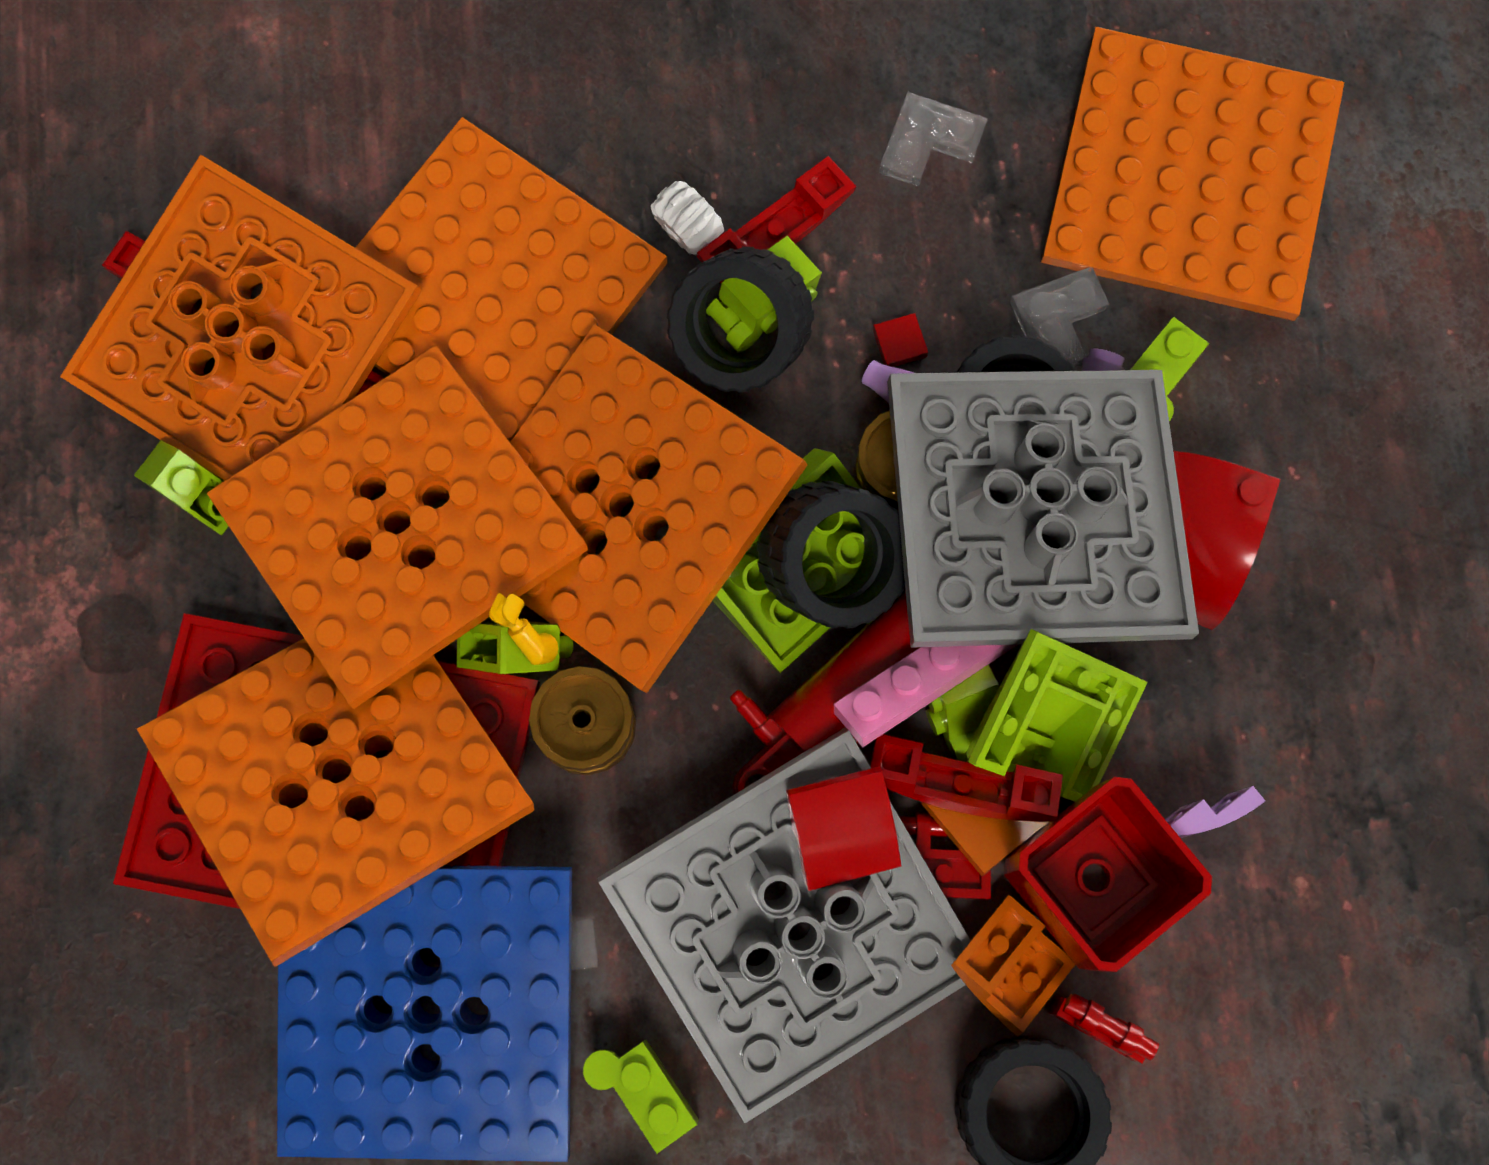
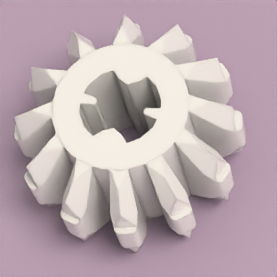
[651,181,724,255]

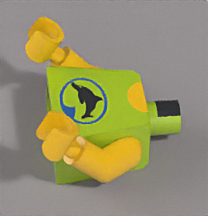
[457,593,573,674]

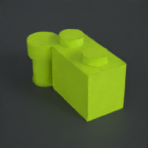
[706,236,822,353]
[1130,317,1209,422]
[926,665,999,762]
[583,1039,699,1154]

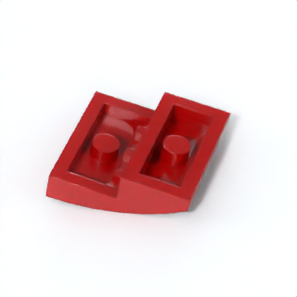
[786,766,902,891]

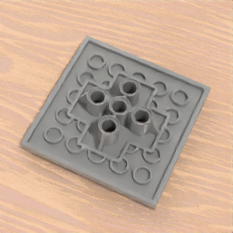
[887,370,1199,648]
[597,728,971,1123]

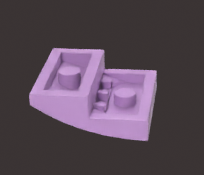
[1165,786,1265,838]

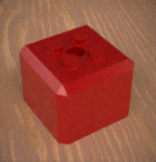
[1004,777,1212,972]

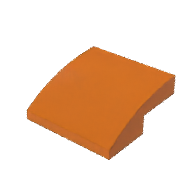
[922,802,1050,876]
[951,895,1075,1037]

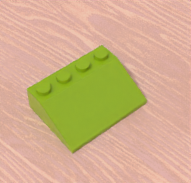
[712,448,864,673]

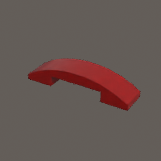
[696,156,856,284]
[870,734,1063,822]

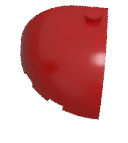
[1173,451,1281,630]

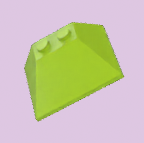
[966,629,1148,802]

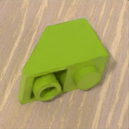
[134,440,229,536]

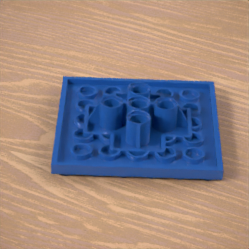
[277,865,572,1162]

